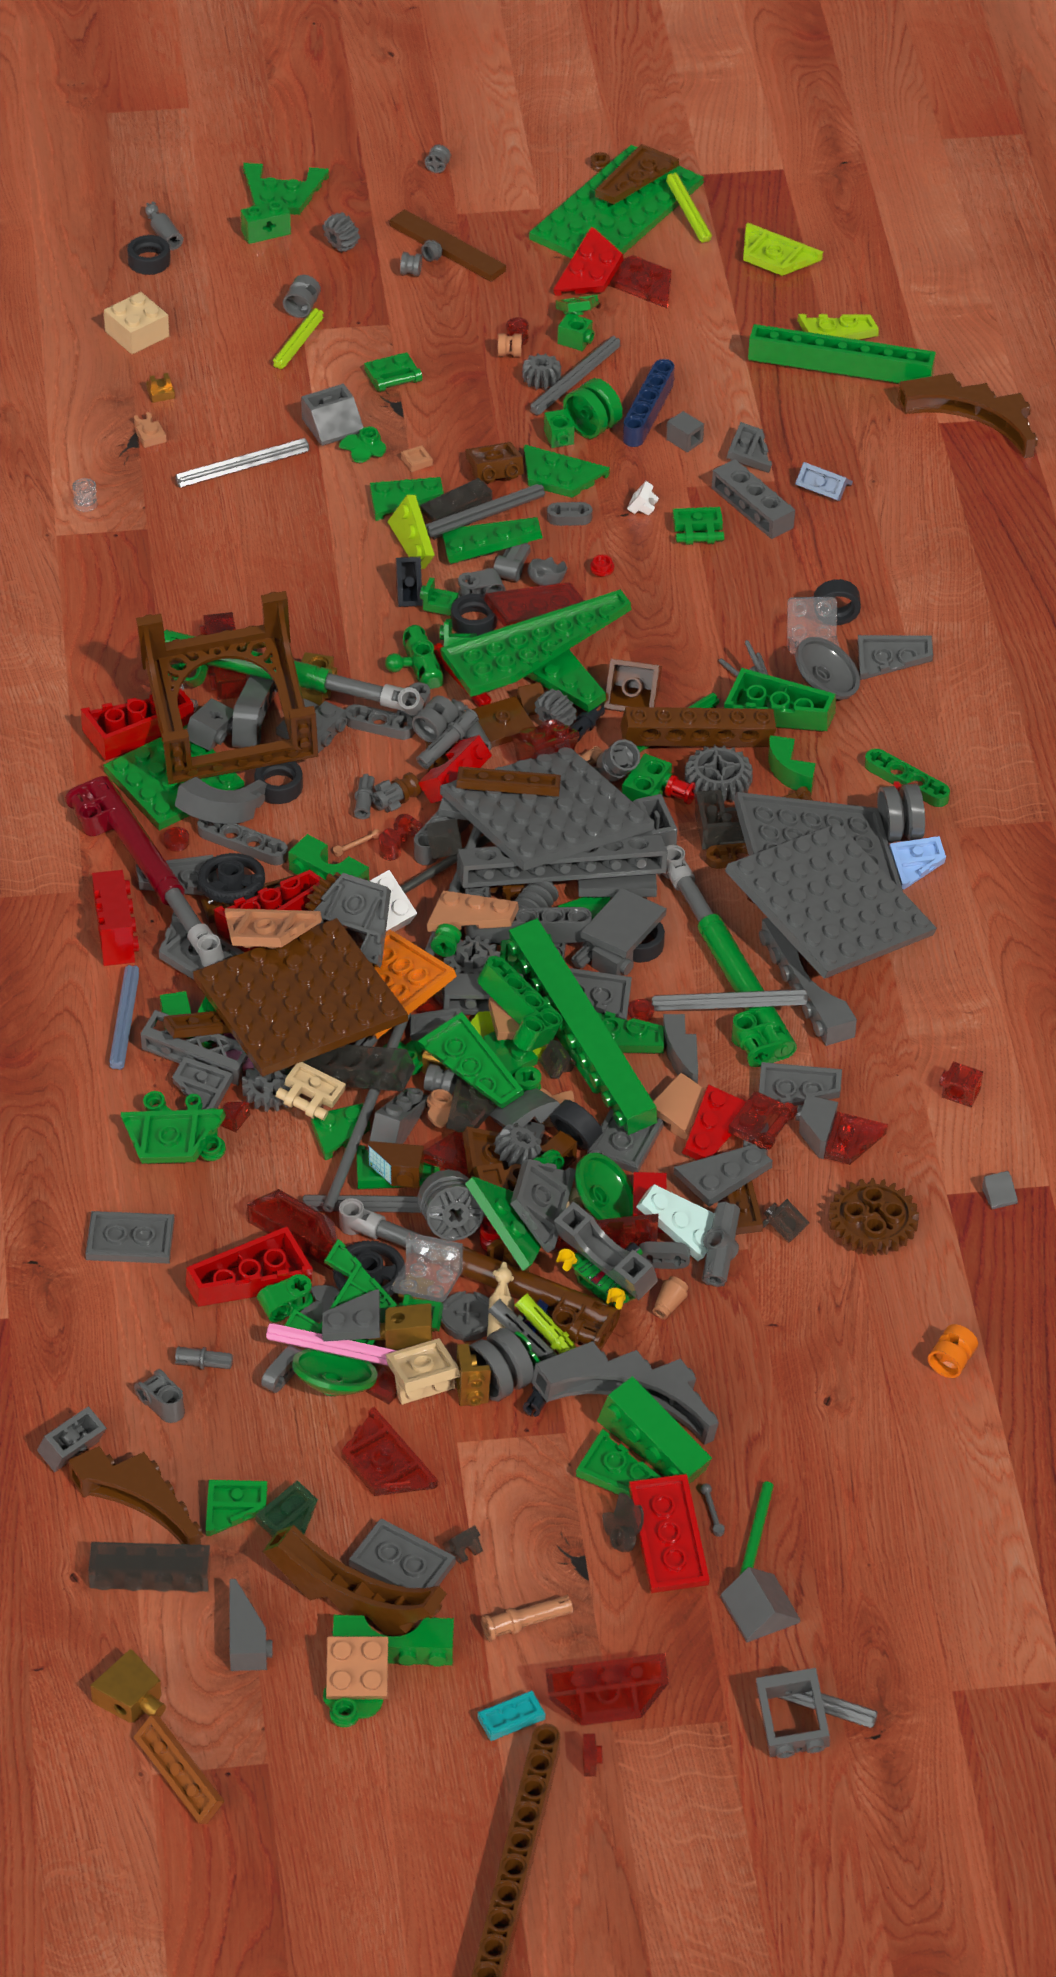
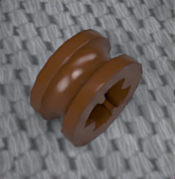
[590,152,610,172]

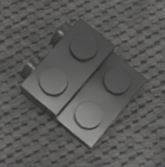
[276,699,347,754]

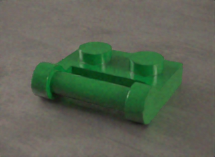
[364,352,423,392]

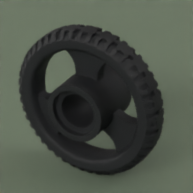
[198,853,265,904]
[333,1240,406,1296]

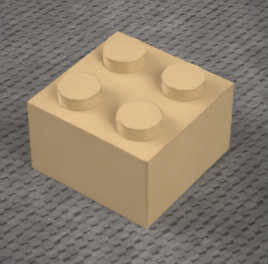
[104,292,169,354]

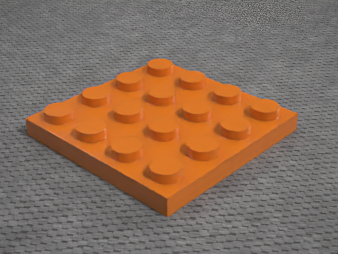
[371,929,457,1039]

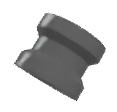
[425,145,451,173]
[400,252,422,277]

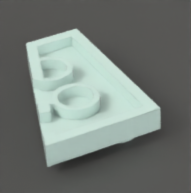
[636,1184,714,1261]

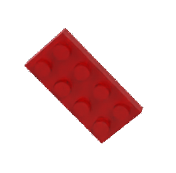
[629,1474,710,1593]

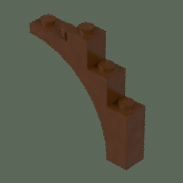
[898,373,1038,458]
[262,1525,447,1637]

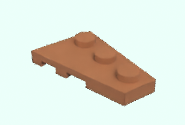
[427,890,519,932]

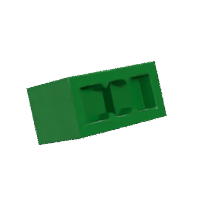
[622,753,673,802]

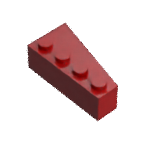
[92,870,139,966]

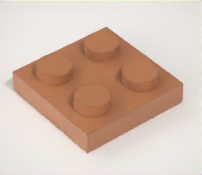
[326,1637,388,1699]

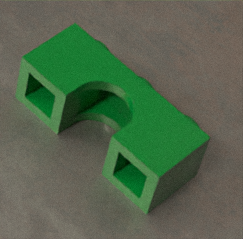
[288,834,369,881]

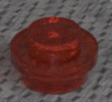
[628,999,654,1022]

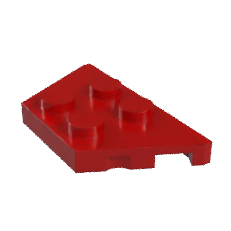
[554,227,624,296]

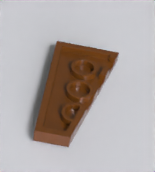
[595,144,679,204]

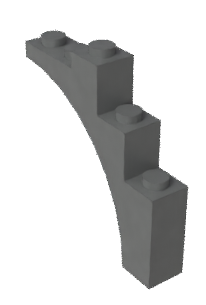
[532,1341,719,1445]

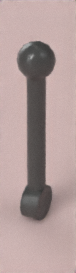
[700,1483,725,1537]

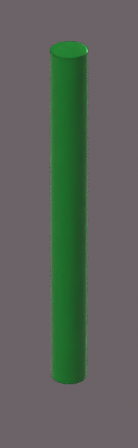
[739,1481,774,1576]

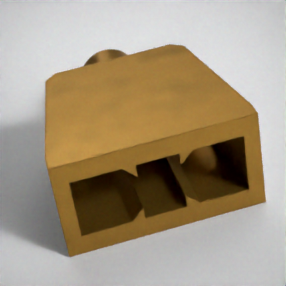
[369,1303,432,1351]
[90,1649,166,1723]

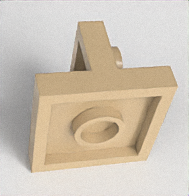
[386,1338,460,1404]

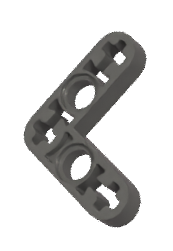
[345,682,430,740]

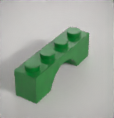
[332,1615,454,1667]

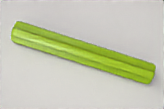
[666,173,712,243]
[273,308,323,369]

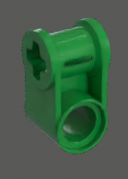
[257,1274,313,1322]

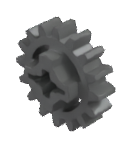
[444,935,500,974]
[242,1065,293,1112]

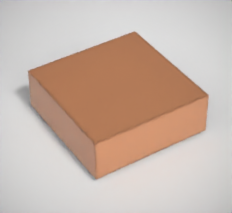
[401,445,433,472]

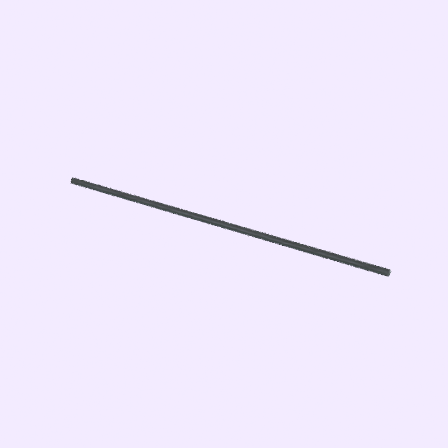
[323,826,482,1212]

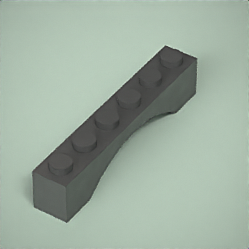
[759,918,857,1046]

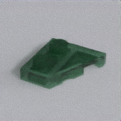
[255,1480,318,1537]

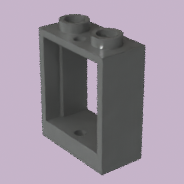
[756,1668,830,1758]

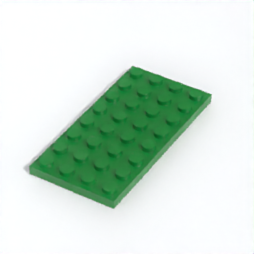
[529,144,704,259]

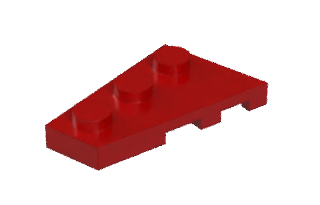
[681,1084,757,1160]

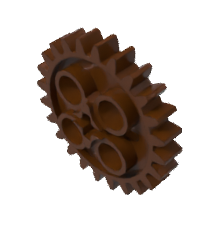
[829,1178,919,1256]

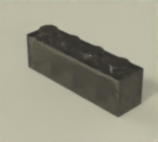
[88,1542,211,1593]

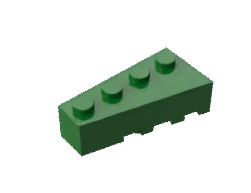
[724,668,836,731]

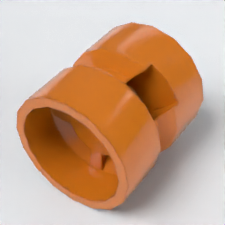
[928,1324,978,1378]

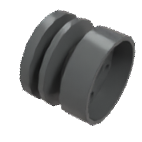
[418,1169,484,1241]

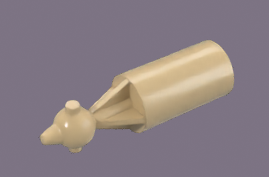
[487,1262,515,1337]

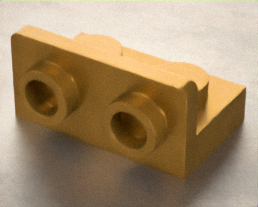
[455,1343,491,1406]

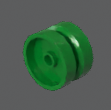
[563,378,623,439]

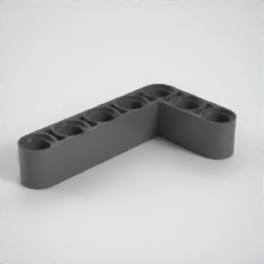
[464,886,592,943]

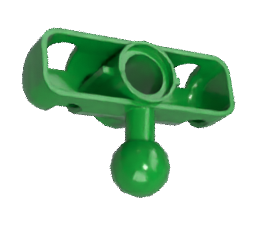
[385,625,443,689]

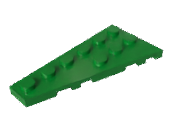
[511,609,606,712]

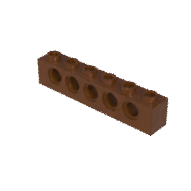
[620,707,776,747]

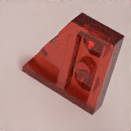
[824,1112,888,1165]

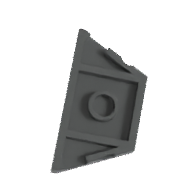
[159,912,244,980]
[510,1159,576,1253]

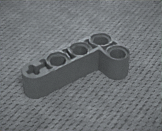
[232,675,277,748]

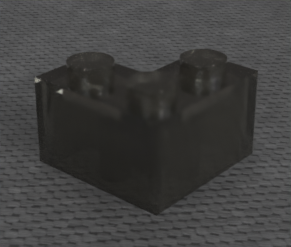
[695,790,745,849]

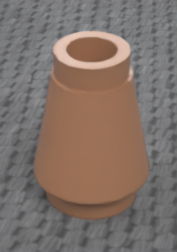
[652,1276,689,1319]

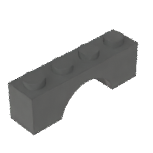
[554,1202,658,1300]

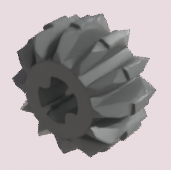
[322,212,360,252]
[522,353,561,390]
[535,689,577,733]
[494,1122,542,1167]

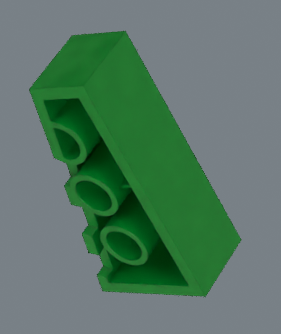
[597,1376,712,1484]

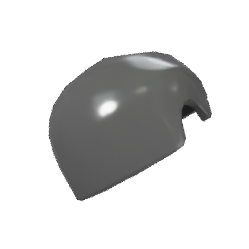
[528,557,568,588]

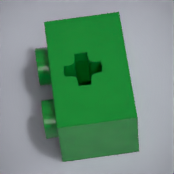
[240,200,291,244]

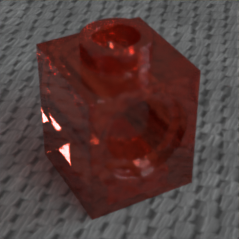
[939,1061,983,1108]

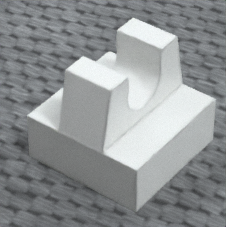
[627,481,659,515]

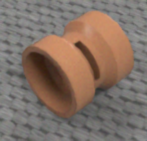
[498,333,522,357]

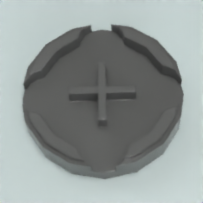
[441,1291,489,1341]

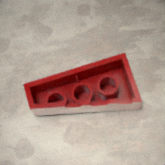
[80,688,194,761]
[213,870,323,952]
[186,1226,313,1307]

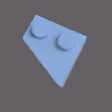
[889,836,946,889]

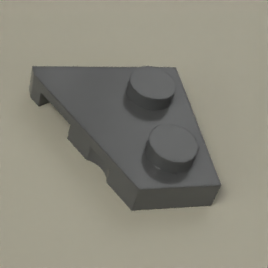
[172,1056,233,1110]
[322,1289,380,1342]

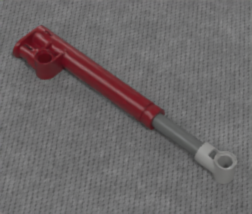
[65,776,225,967]

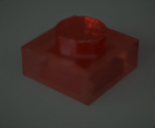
[582,1733,603,1777]

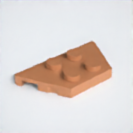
[225,908,322,949]

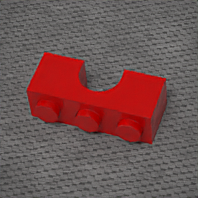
[418,735,493,803]

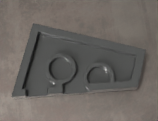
[857,635,933,680]
[757,1062,842,1113]
[674,1144,773,1207]

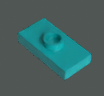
[477,1691,546,1742]

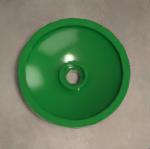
[575,1153,633,1230]
[292,1349,378,1396]

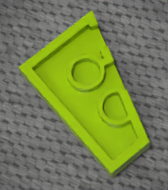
[798,314,879,340]
[388,495,435,569]

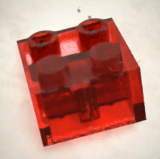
[512,719,579,761]

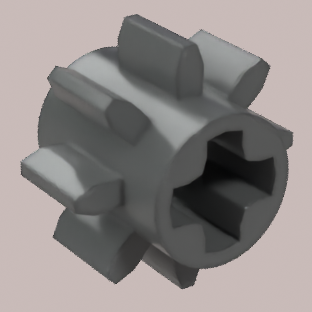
[372,780,404,813]

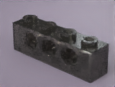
[303,1045,415,1091]

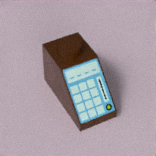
[368,1141,424,1188]

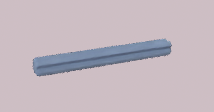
[109,965,139,1070]

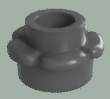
[421,240,442,261]

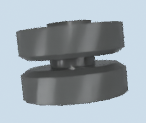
[877,783,925,842]
[469,1328,534,1402]

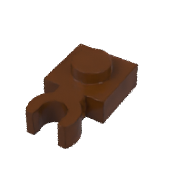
[473,1163,521,1190]

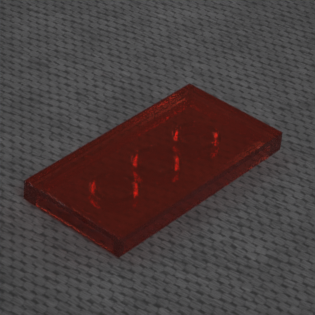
[484,582,585,627]

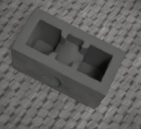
[187,698,234,751]
[37,1406,106,1472]

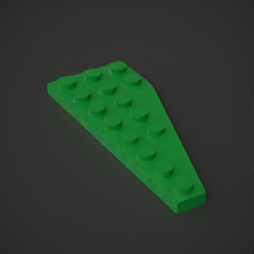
[441,589,631,697]

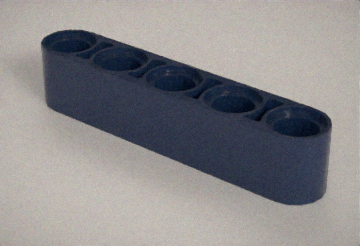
[623,359,675,447]

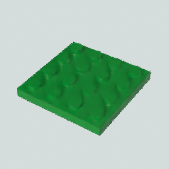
[104,724,245,831]

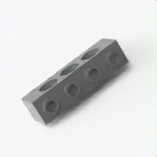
[712,459,795,539]

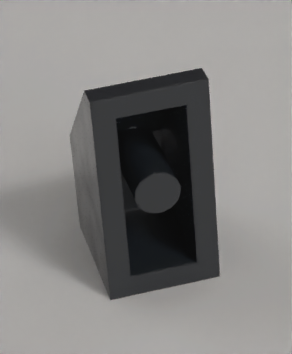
[395,557,423,607]

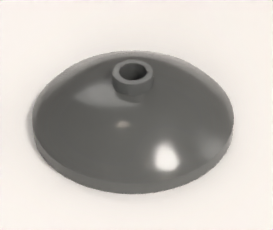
[795,637,860,699]

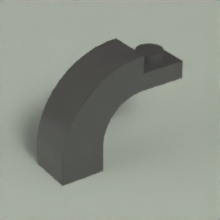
[175,777,267,824]

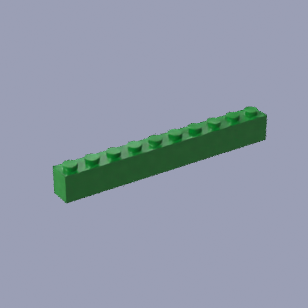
[507,918,657,1135]

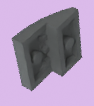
[489,1088,560,1127]

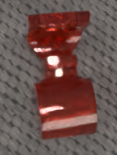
[378,813,422,861]

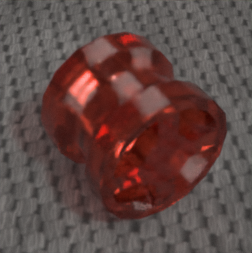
[506,317,529,346]

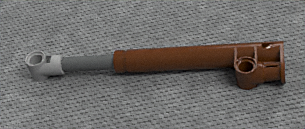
[339,1198,621,1350]

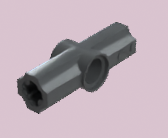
[702,1202,740,1287]

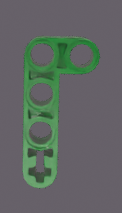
[477,956,563,1051]

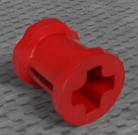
[665,775,695,805]

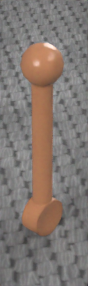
[333,829,381,857]

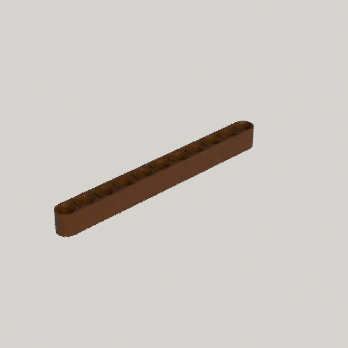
[472,1724,560,1977]

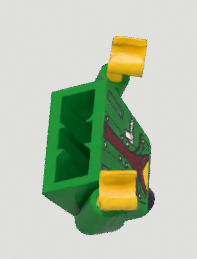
[556,1242,643,1309]

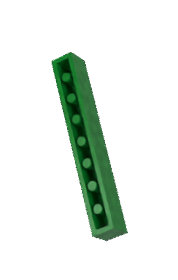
[748,324,936,383]

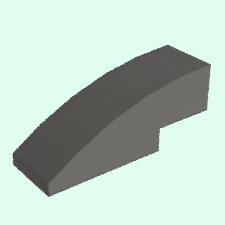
[663,1014,698,1084]

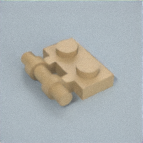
[276,1062,346,1121]

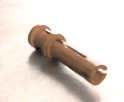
[481,1595,573,1642]

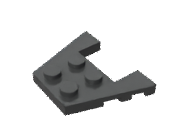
[310,873,391,968]

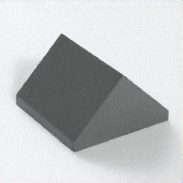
[721,1567,800,1642]

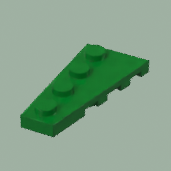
[443,517,543,564]
[418,1012,524,1109]

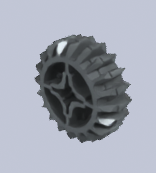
[685,744,753,804]

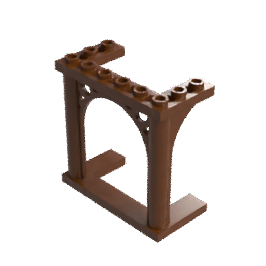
[136,591,319,784]

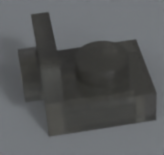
[763,1199,810,1243]

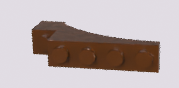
[68,1446,203,1556]

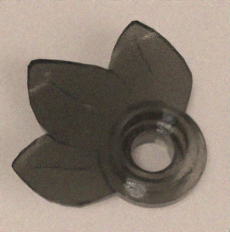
[603,1493,644,1552]

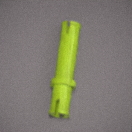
[514,1293,577,1354]

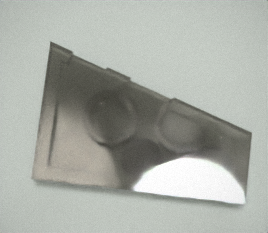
[446,1076,497,1133]

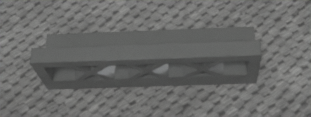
[141,1010,248,1086]

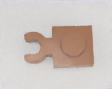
[134,412,166,448]

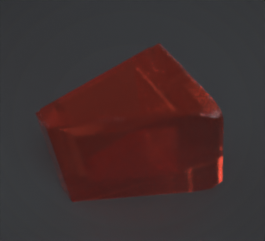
[220,1101,250,1132]

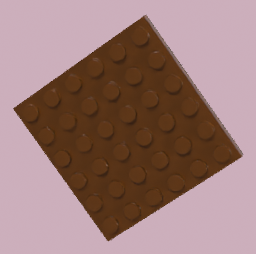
[193,918,408,1077]

